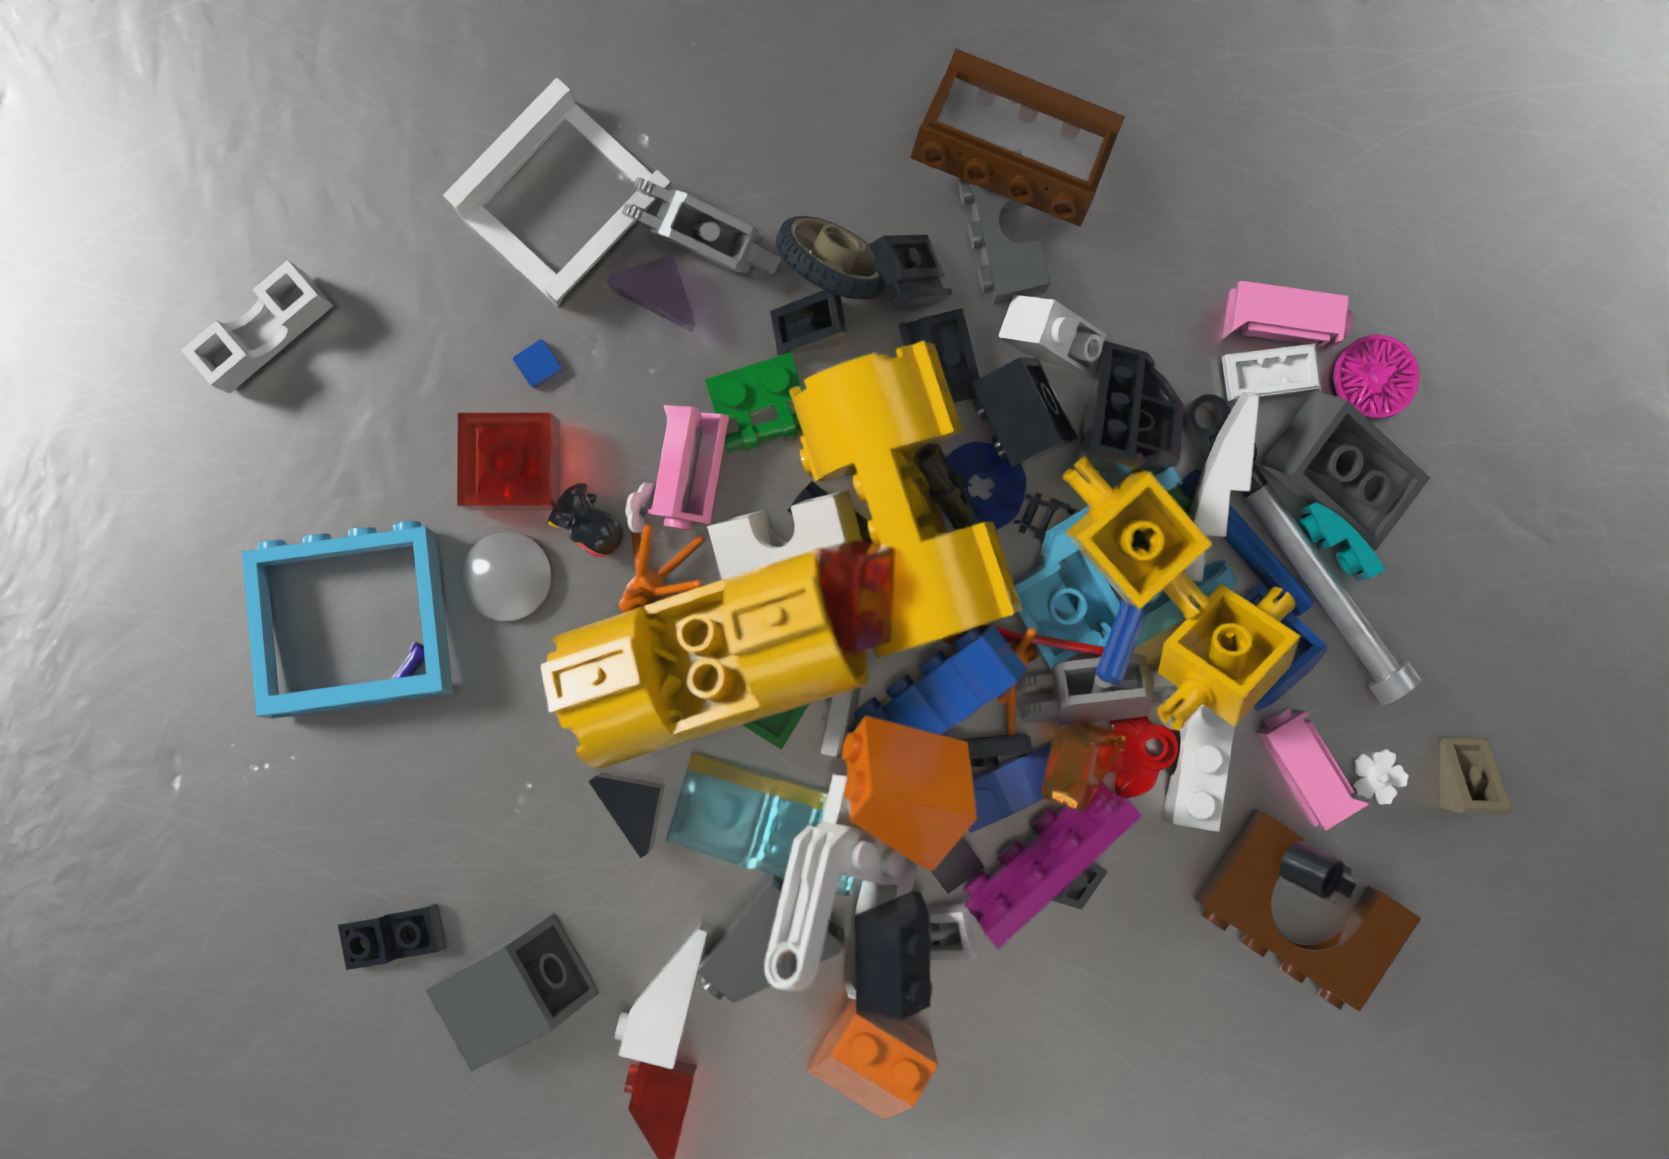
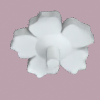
[1352,749,1409,805]

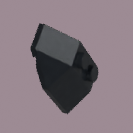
[1078,341,1184,475]

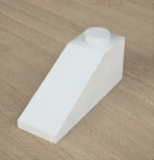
[614,923,711,1069]

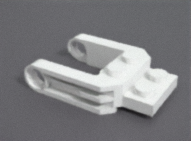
[765,774,917,1000]

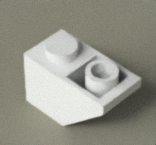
[998,295,1107,376]

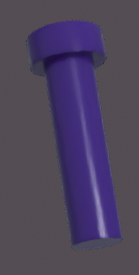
[392,642,425,679]

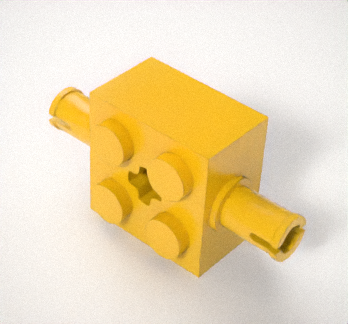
[1062,457,1212,619]
[1157,584,1300,730]

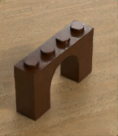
[1195,809,1421,1012]

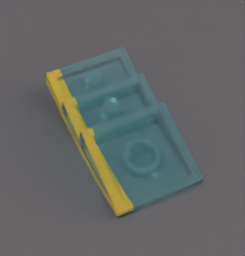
[666,753,854,896]

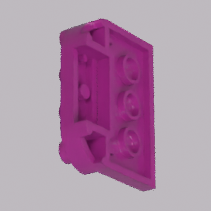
[963,777,1143,950]

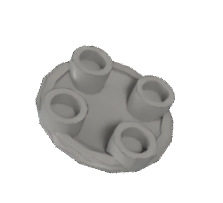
[462,532,553,621]

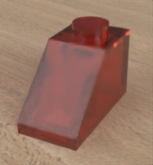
[624,1060,698,1159]

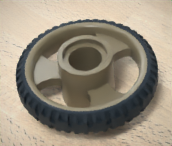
[776,216,886,300]

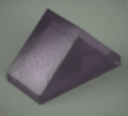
[607,255,696,333]

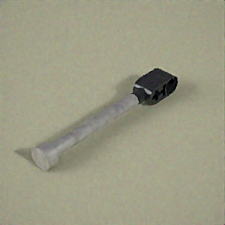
[1182,394,1421,705]

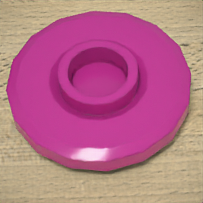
[1333,334,1420,419]

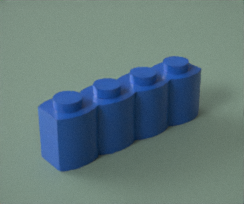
[848,624,1028,735]

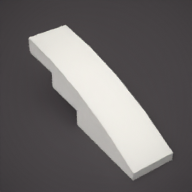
[1184,391,1259,581]

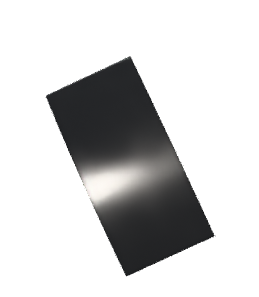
[338,903,445,970]

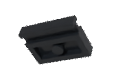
[869,234,953,306]
[898,308,980,405]

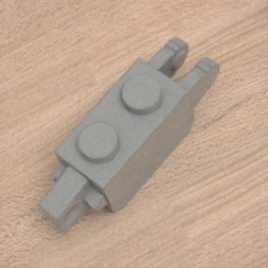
[622,176,781,274]
[1016,653,1179,726]

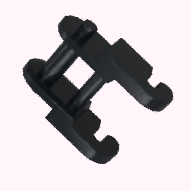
[1014,492,1080,544]

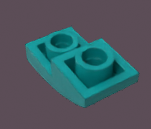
[1297,502,1385,581]

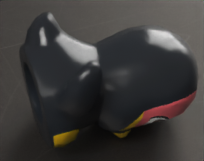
[547,483,623,557]

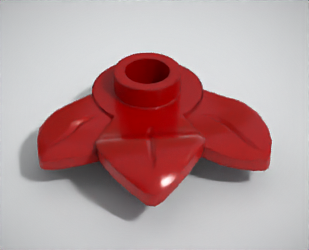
[1087,716,1179,799]

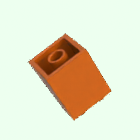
[842,716,977,871]
[807,998,939,1120]

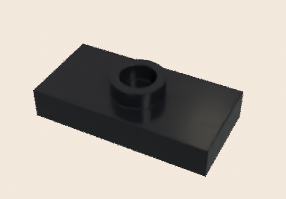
[959,733,1032,767]

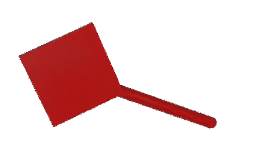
[960,625,1105,656]

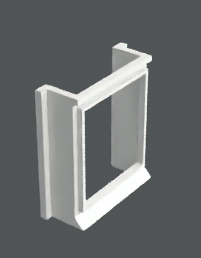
[442,77,671,307]

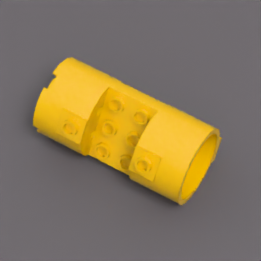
[789,341,1023,658]
[541,547,869,769]

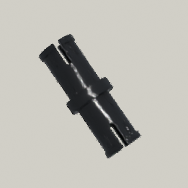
[913,443,981,531]

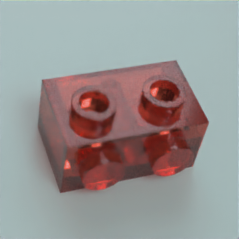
[819,540,895,653]

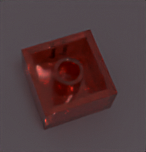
[457,413,560,510]

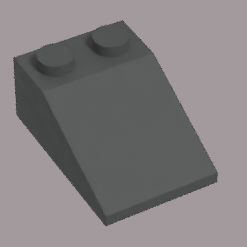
[1261,391,1430,551]

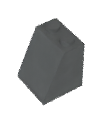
[697,872,845,1003]
[426,914,599,1072]

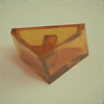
[1041,723,1126,812]

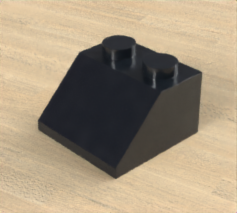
[970,357,1078,467]
[854,891,932,1021]

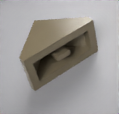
[1439,737,1512,815]

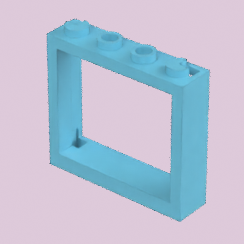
[242,521,453,719]

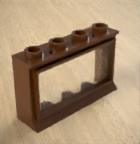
[910,48,1125,227]

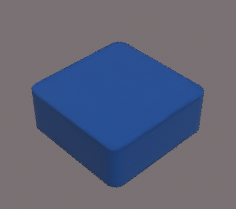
[513,339,563,389]

